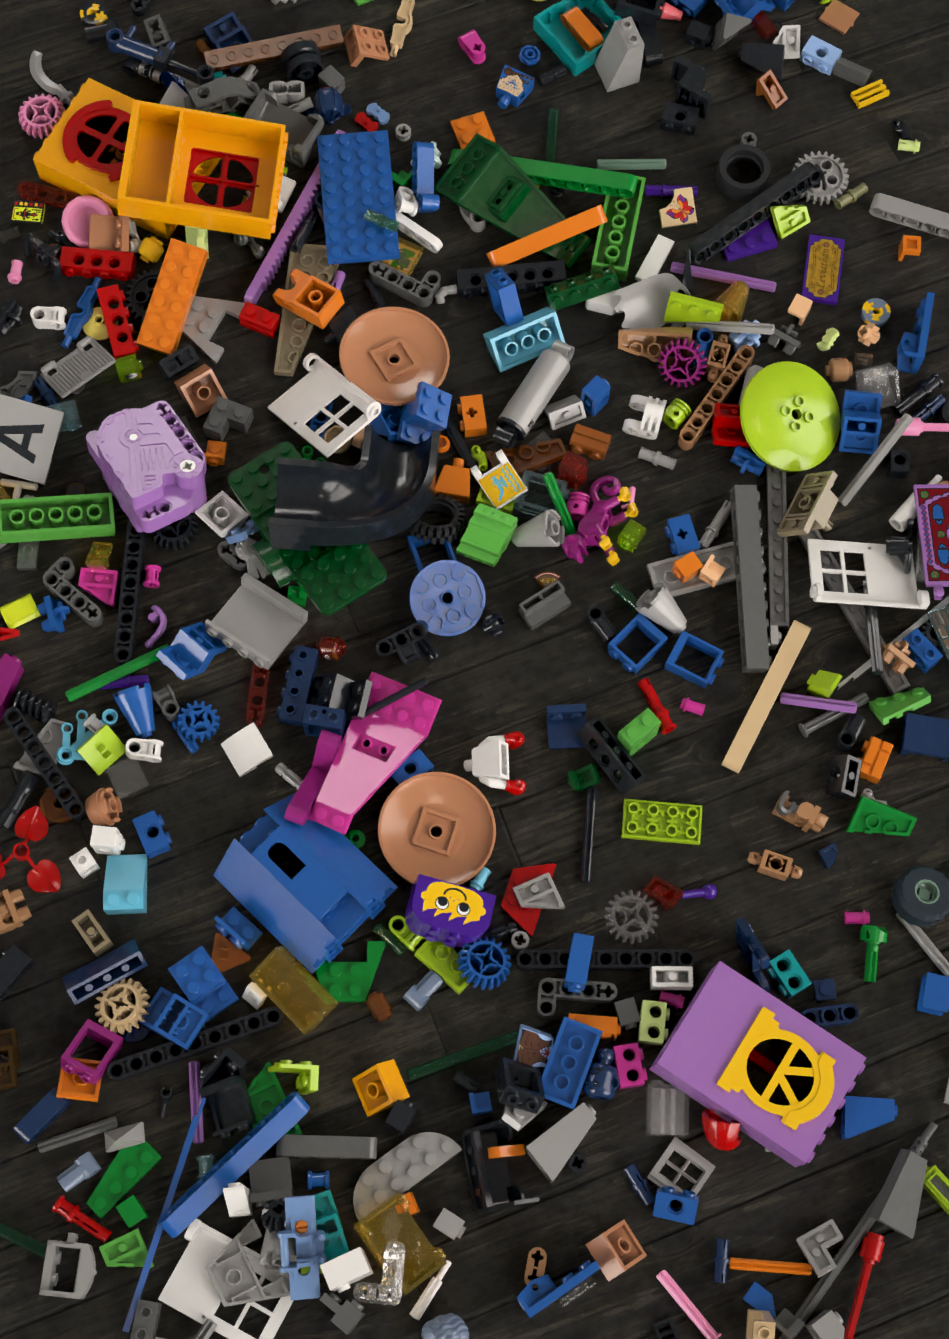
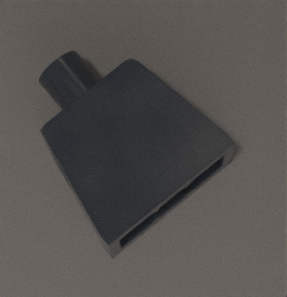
[322,306,358,348]

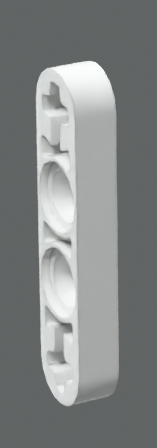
[395,210,443,253]

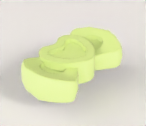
[817,327,839,351]

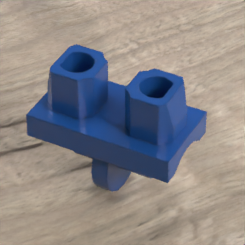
[730,446,766,476]
[37,595,70,633]

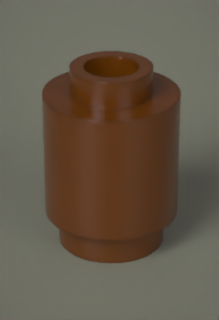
[365,991,393,1023]

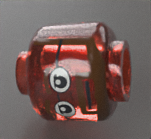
[316,635,346,660]

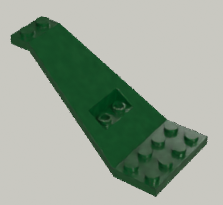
[434,133,592,268]

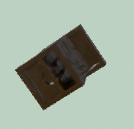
[0,1028,21,1090]

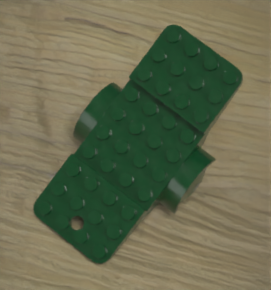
[228,442,387,615]

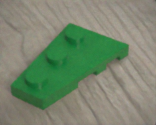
[846,795,917,836]

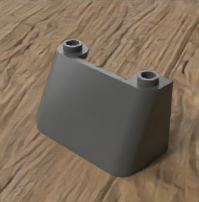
[243,88,324,168]

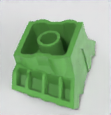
[456,503,518,567]

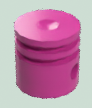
[567,492,590,521]

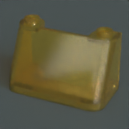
[353,1192,447,1295]

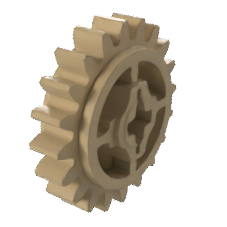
[94,978,151,1034]

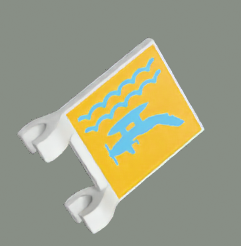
[470,449,528,510]

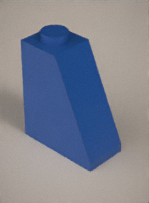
[841,1096,898,1140]

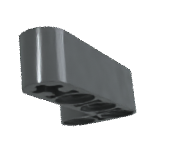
[369,261,441,308]
[42,557,104,627]
[537,978,617,1019]

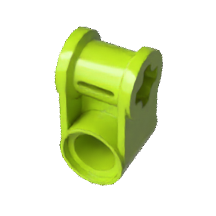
[389,915,425,952]

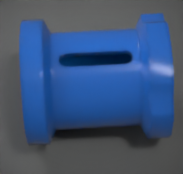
[308,1170,330,1190]

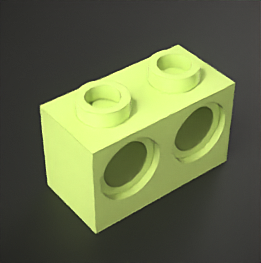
[637,1000,670,1046]

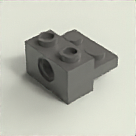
[319,1292,365,1335]

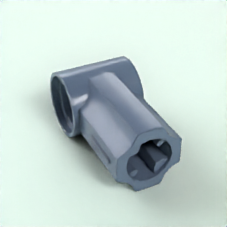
[403,970,443,1012]
[56,1151,101,1192]

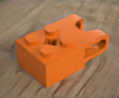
[272,268,345,329]

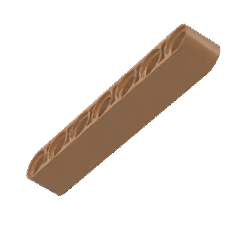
[678,345,755,450]

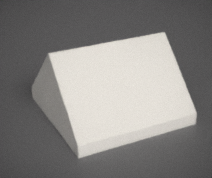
[195,491,249,538]

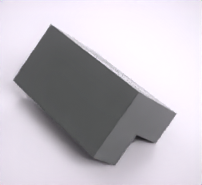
[518,580,571,631]

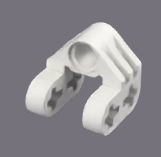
[622,395,667,440]

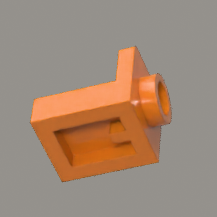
[204,440,227,466]

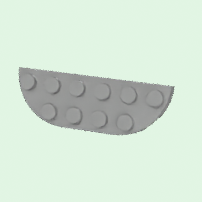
[353,1132,462,1225]

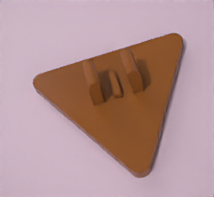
[211,933,251,973]

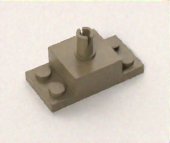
[776,471,839,537]

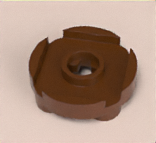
[40,787,80,824]

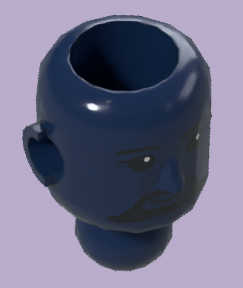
[583,1048,620,1100]

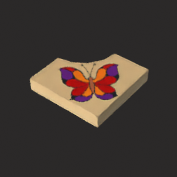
[659,187,697,228]

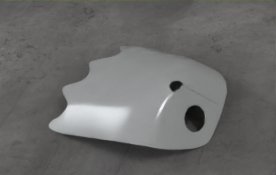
[613,273,691,329]

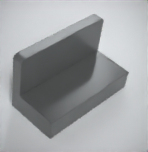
[832,57,872,87]

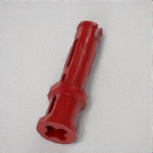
[637,678,677,735]
[52,1195,112,1244]

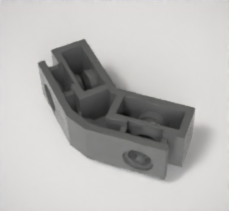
[184,76,261,115]

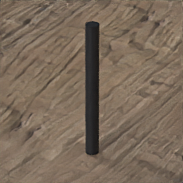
[360,677,429,720]

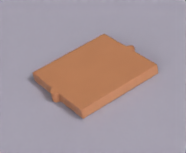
[819,0,860,35]

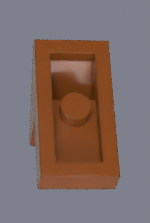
[756,69,788,110]

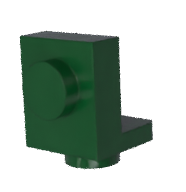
[567,764,601,791]

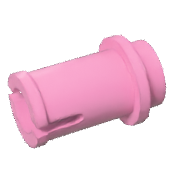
[7,260,23,284]

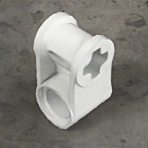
[394,186,418,217]
[30,306,67,330]
[125,738,164,763]

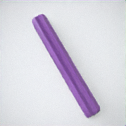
[780,692,857,713]
[188,1061,204,1144]

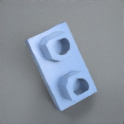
[728,320,761,352]

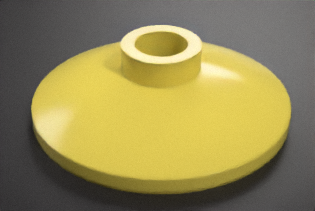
[82,307,119,340]

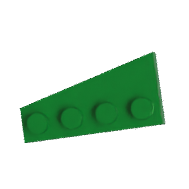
[86,1140,162,1219]

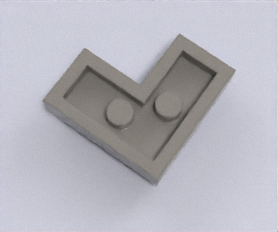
[796,1219,843,1278]

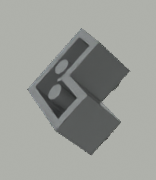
[203,396,254,442]

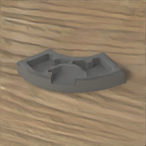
[0,371,38,399]

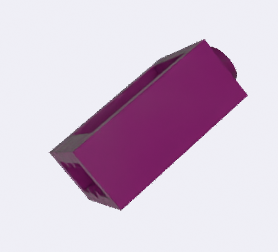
[61,1019,123,1085]

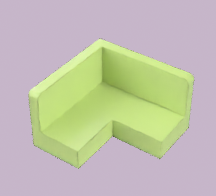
[185,226,209,259]

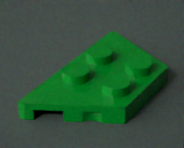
[247,1062,303,1135]

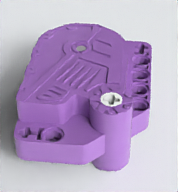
[86,401,207,533]

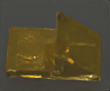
[85,542,112,570]

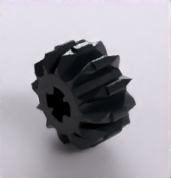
[261,1197,286,1233]

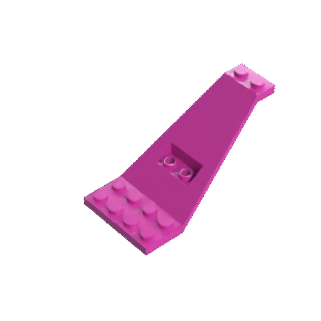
[309,672,442,834]

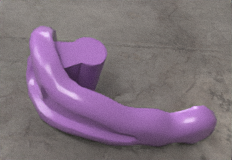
[145,605,167,648]

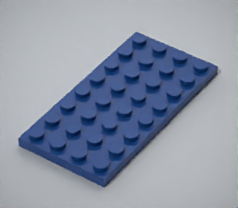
[317,130,400,265]

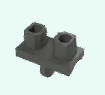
[767,323,801,356]

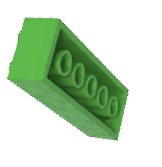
[591,176,646,282]
[0,492,115,544]

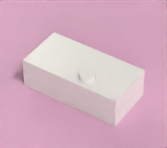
[320,1247,374,1293]

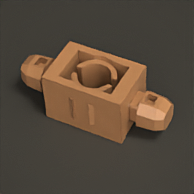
[705,334,731,383]
[747,849,803,881]

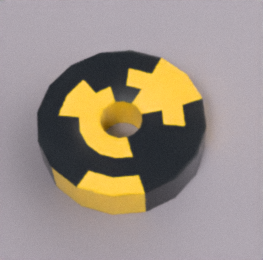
[80,1,108,27]

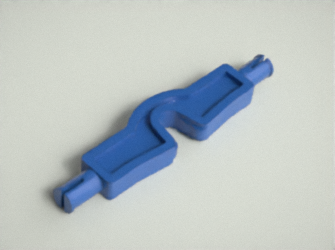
[61,277,102,349]

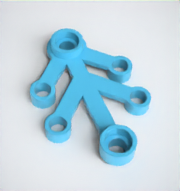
[56,709,118,765]

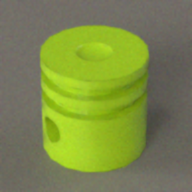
[662,398,691,430]

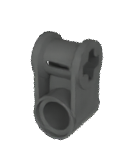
[152,683,181,722]

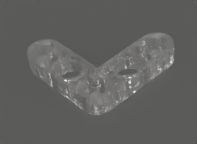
[353,1240,405,1305]

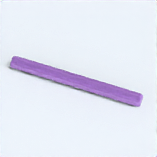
[670,262,777,292]

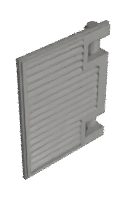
[40,336,116,399]

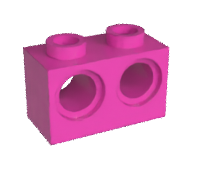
[612,1043,647,1090]

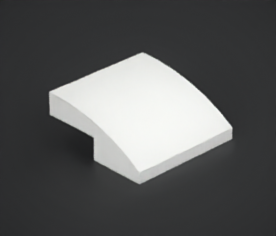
[221,722,273,777]

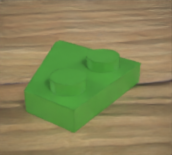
[99,1228,154,1268]

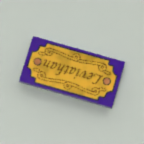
[801,234,845,305]

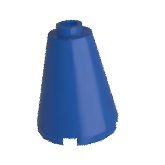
[113,683,155,739]

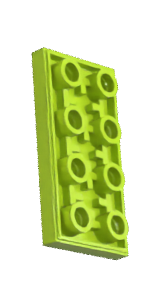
[621,798,702,845]

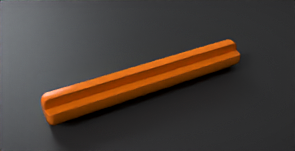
[728,1257,812,1275]

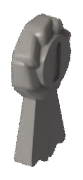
[235,538,269,579]

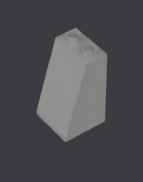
[594,16,645,92]

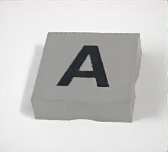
[0,394,65,485]

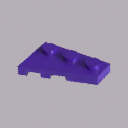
[722,219,778,262]

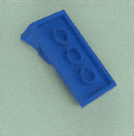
[896,292,935,374]
[542,1016,603,1109]
[517,1260,600,1318]

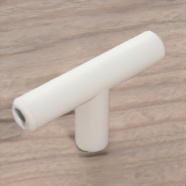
[0,478,38,499]

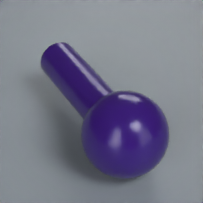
[680,884,717,899]

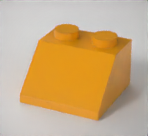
[352,1059,410,1117]

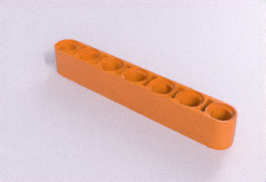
[486,204,608,267]

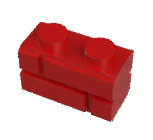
[239,301,281,338]

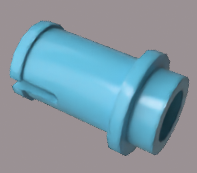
[469,867,491,891]

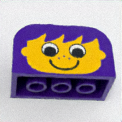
[405,874,496,947]

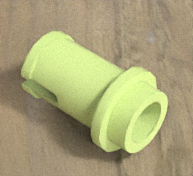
[897,139,921,154]

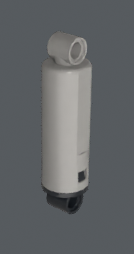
[492,340,574,449]

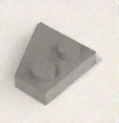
[513,872,565,909]

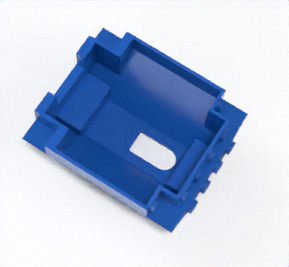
[213,793,398,974]

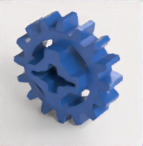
[177,701,220,743]

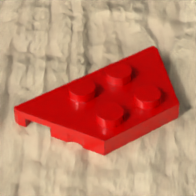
[501,863,556,937]

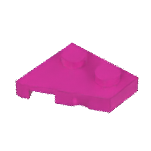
[78,567,120,608]

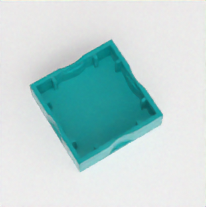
[533,0,622,77]

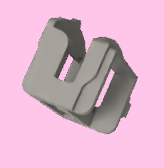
[39,1233,97,1299]

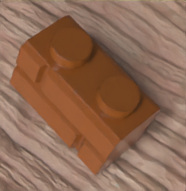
[569,424,612,461]

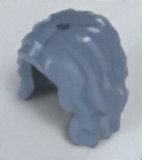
[421,1313,469,1339]

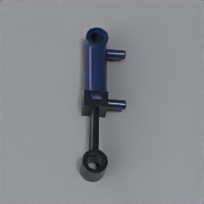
[106,25,215,86]

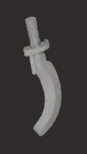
[29,50,74,106]

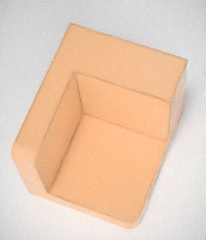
[788,294,813,326]
[698,554,726,587]

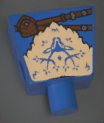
[496,65,535,109]

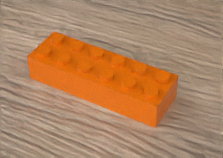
[136,238,209,355]

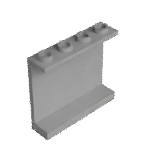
[205,572,308,670]

